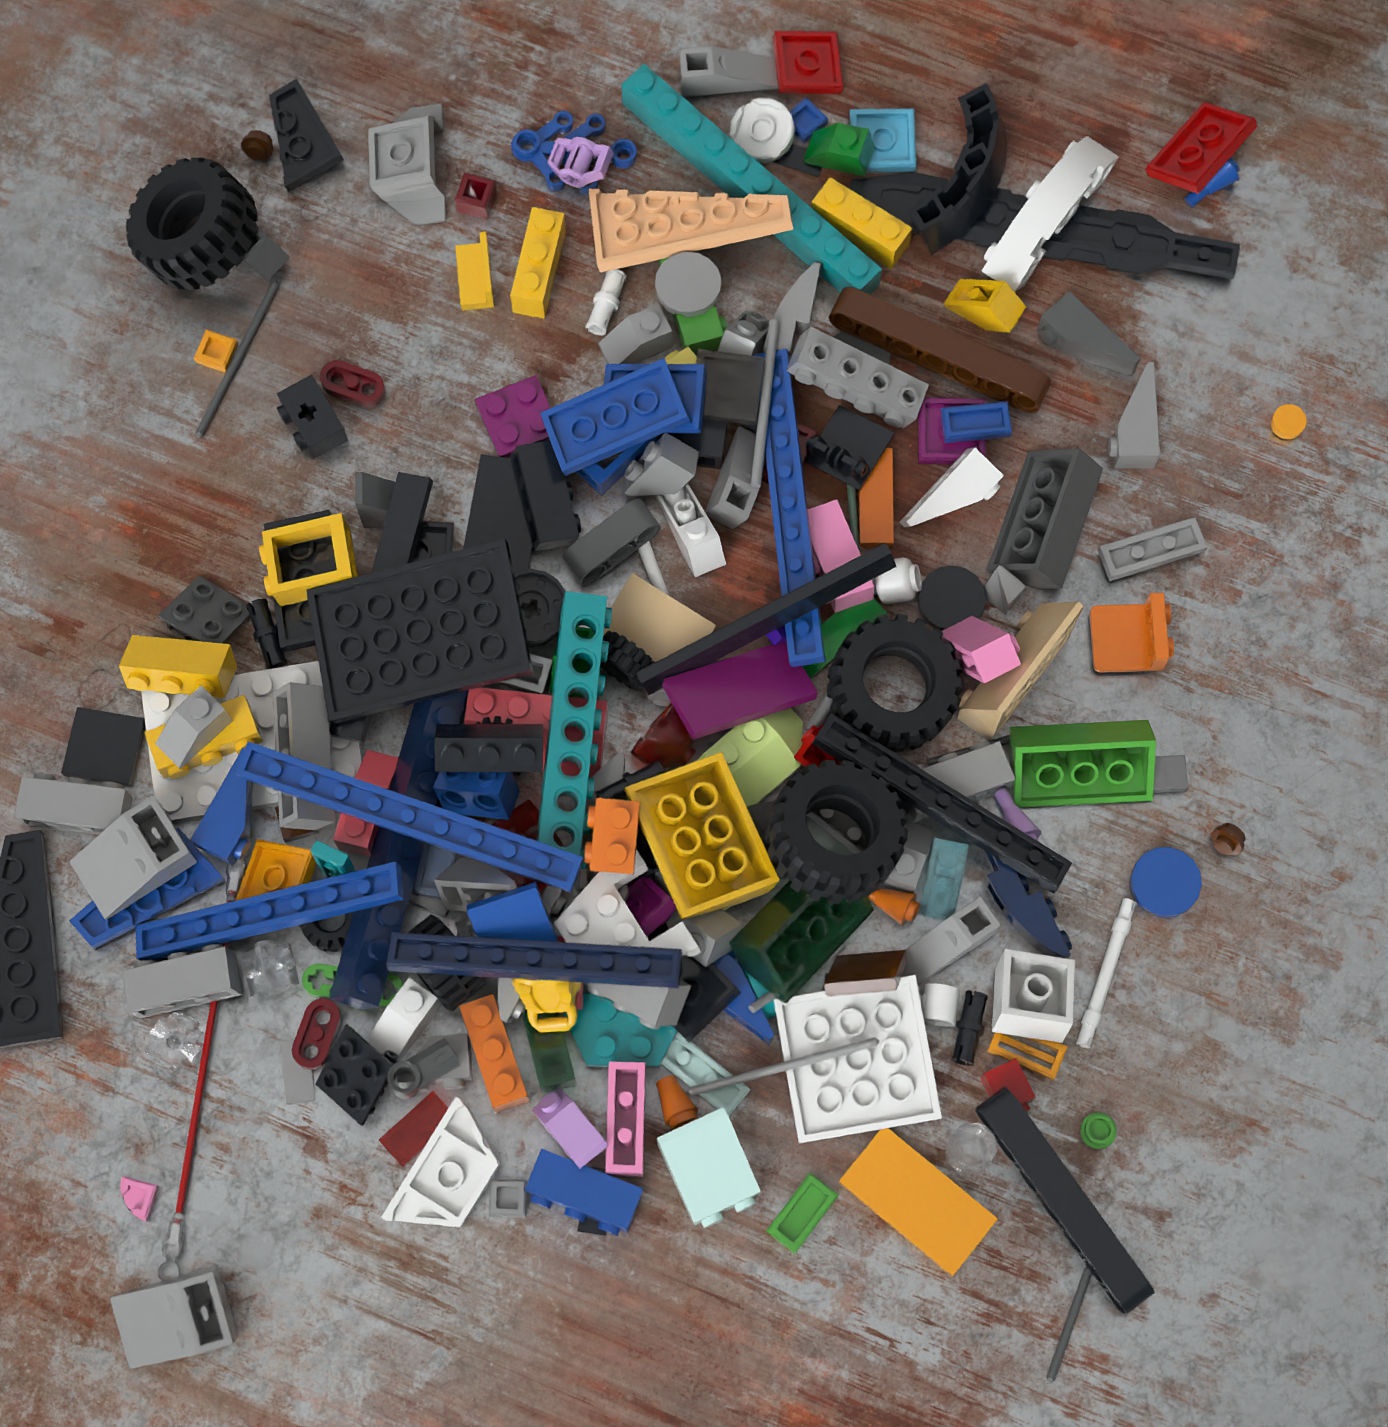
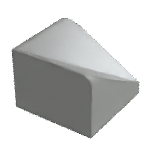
[984,565,1025,615]

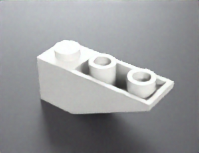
[655,483,726,577]

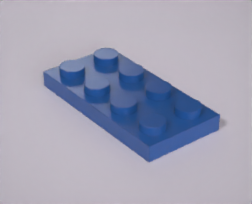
[540,358,690,476]

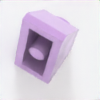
[532,1087,609,1169]

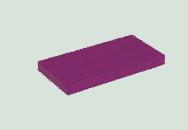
[662,641,818,740]

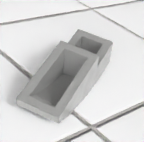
[764,262,821,358]

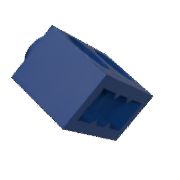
[433,772,520,820]

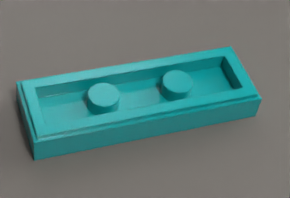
[311,840,356,879]

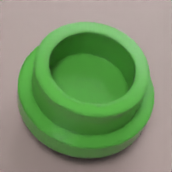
[1080,1112,1117,1149]

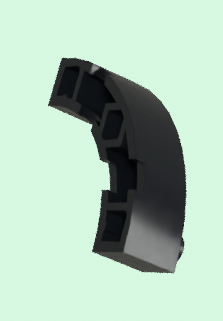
[908,83,1007,255]

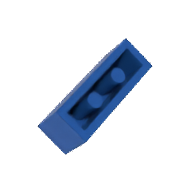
[525,1148,644,1236]

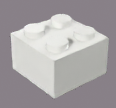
[992,949,1075,1043]

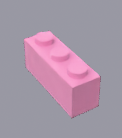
[808,500,874,613]
[941,616,1021,683]
[606,1062,646,1177]

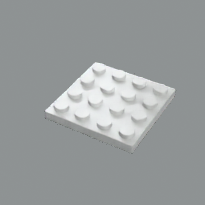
[774,975,942,1143]

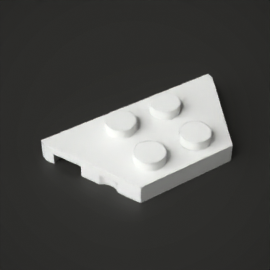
[381,1097,501,1227]

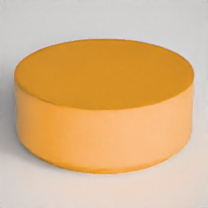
[1271,404,1307,440]

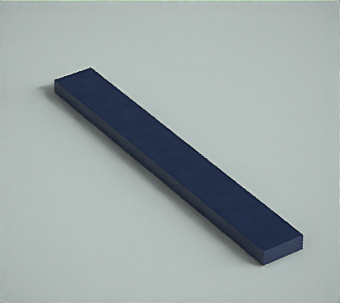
[386,932,683,988]

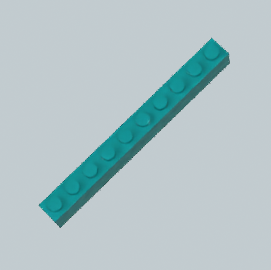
[621,64,882,295]

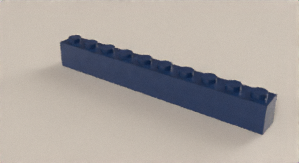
[329,690,468,1010]

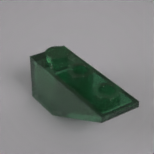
[522,1009,577,1094]

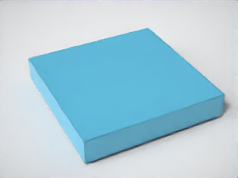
[849,109,916,173]

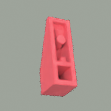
[333,750,399,857]

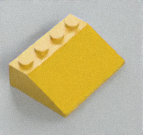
[624,752,780,920]

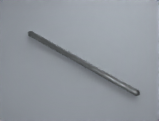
[195,281,279,438]

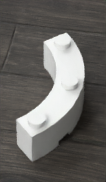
[982,136,1119,292]

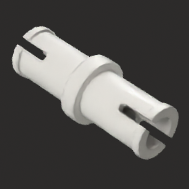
[586,269,627,336]

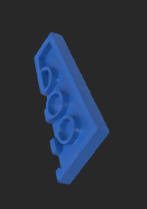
[69,827,226,949]

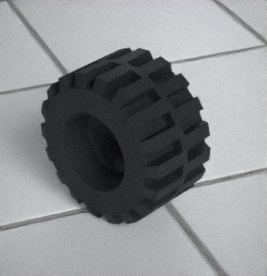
[408,914,487,1011]

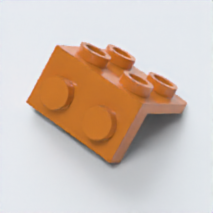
[1089,593,1174,672]
[584,798,640,875]

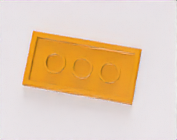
[838,1128,998,1277]

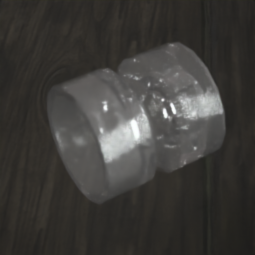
[945,1123,997,1176]

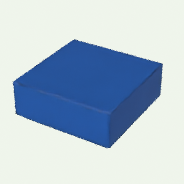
[789,97,828,144]

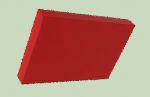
[1145,102,1258,194]

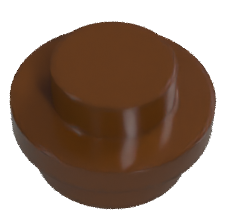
[241,130,274,161]
[1211,823,1246,855]

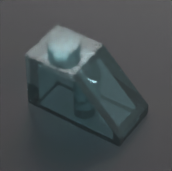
[918,838,969,920]

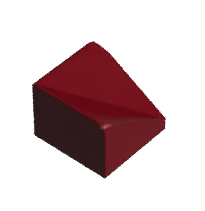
[454,172,497,220]

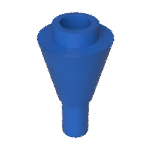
[1184,157,1240,208]

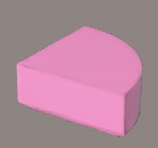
[120,1176,159,1222]

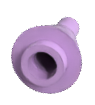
[994,788,1042,841]

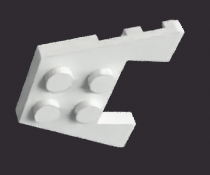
[554,849,701,984]

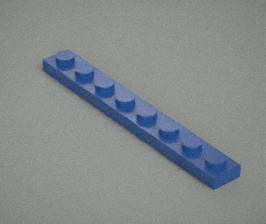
[135,861,404,961]

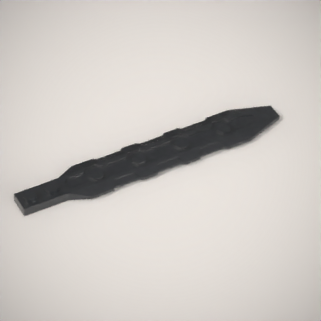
[850,172,1240,279]

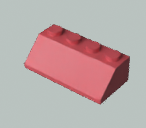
[464,687,609,778]

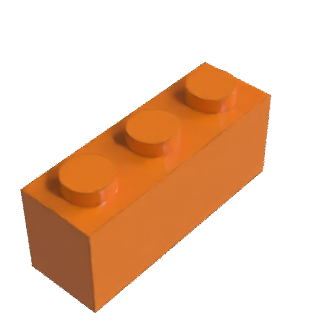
[459,994,530,1113]

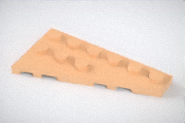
[589,188,794,273]

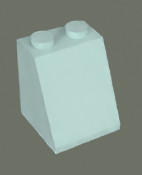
[657,1107,761,1228]

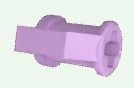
[548,137,614,187]

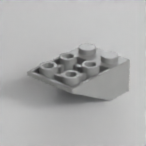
[69,795,197,920]
[110,1264,238,1369]

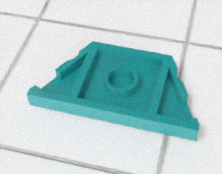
[562,993,678,1068]

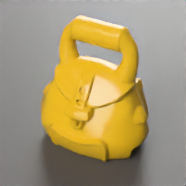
[512,978,582,1033]

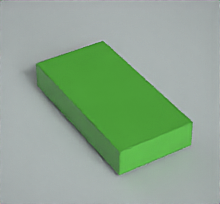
[766,1173,839,1254]

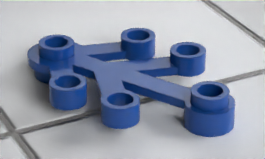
[511,111,637,195]

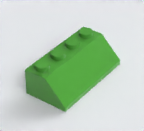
[1009,720,1156,808]

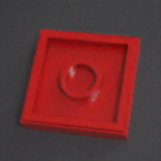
[772,31,844,94]

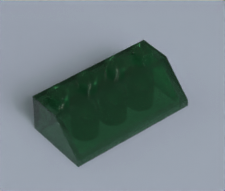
[729,880,874,1004]

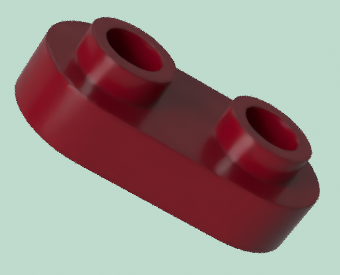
[320,360,386,407]
[292,998,342,1070]

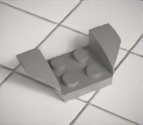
[368,103,446,225]

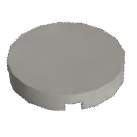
[655,252,721,317]

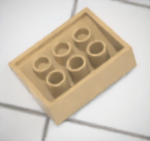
[957,601,1084,741]

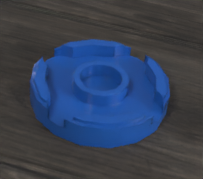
[1130,847,1202,918]

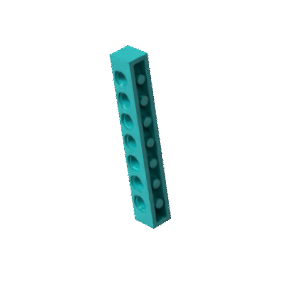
[536,591,612,870]

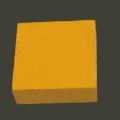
[194,329,239,372]

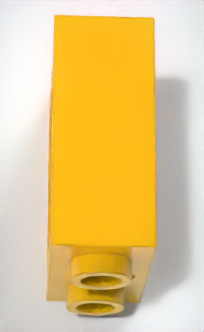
[259,513,358,606]

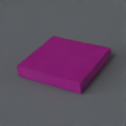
[918,397,986,465]

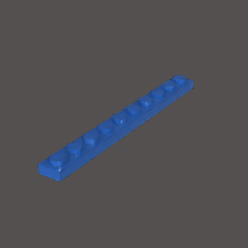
[754,349,826,667]
[235,741,584,893]

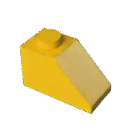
[943,279,1026,333]

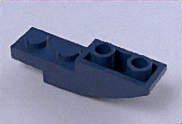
[984,851,1072,959]

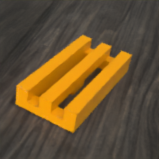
[987,1032,1068,1081]

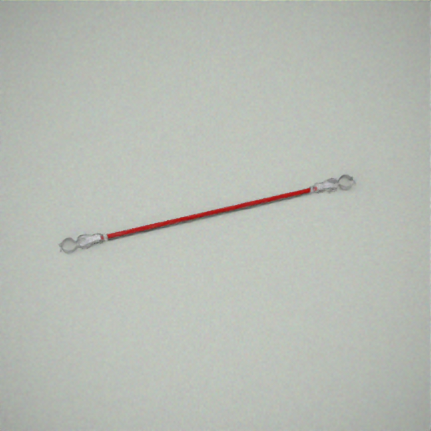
[157,844,251,1281]

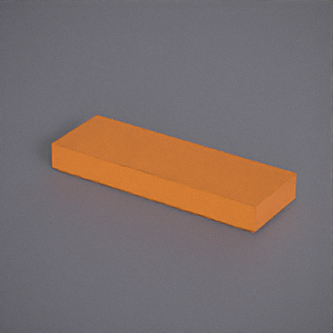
[859,448,894,547]

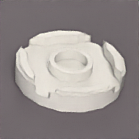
[730,98,795,163]

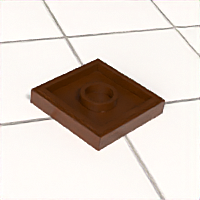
[824,950,907,996]

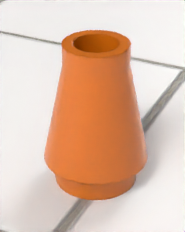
[656,1075,698,1131]

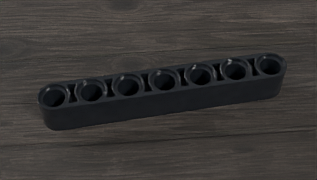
[975,1086,1155,1316]

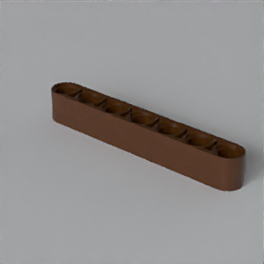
[829,287,1051,413]

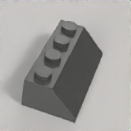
[986,448,1103,589]

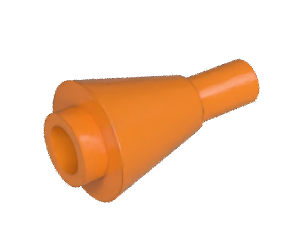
[862,888,920,926]

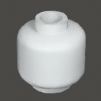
[872,557,922,604]

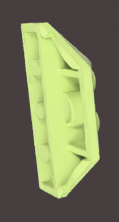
[697,708,803,807]

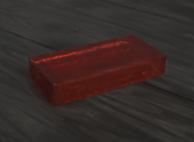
[379,1091,448,1168]

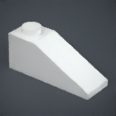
[899,447,1004,527]
[366,978,442,1062]

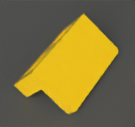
[455,231,494,311]

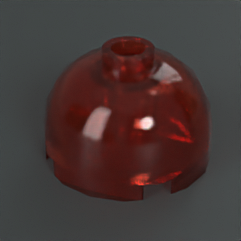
[630,703,696,770]

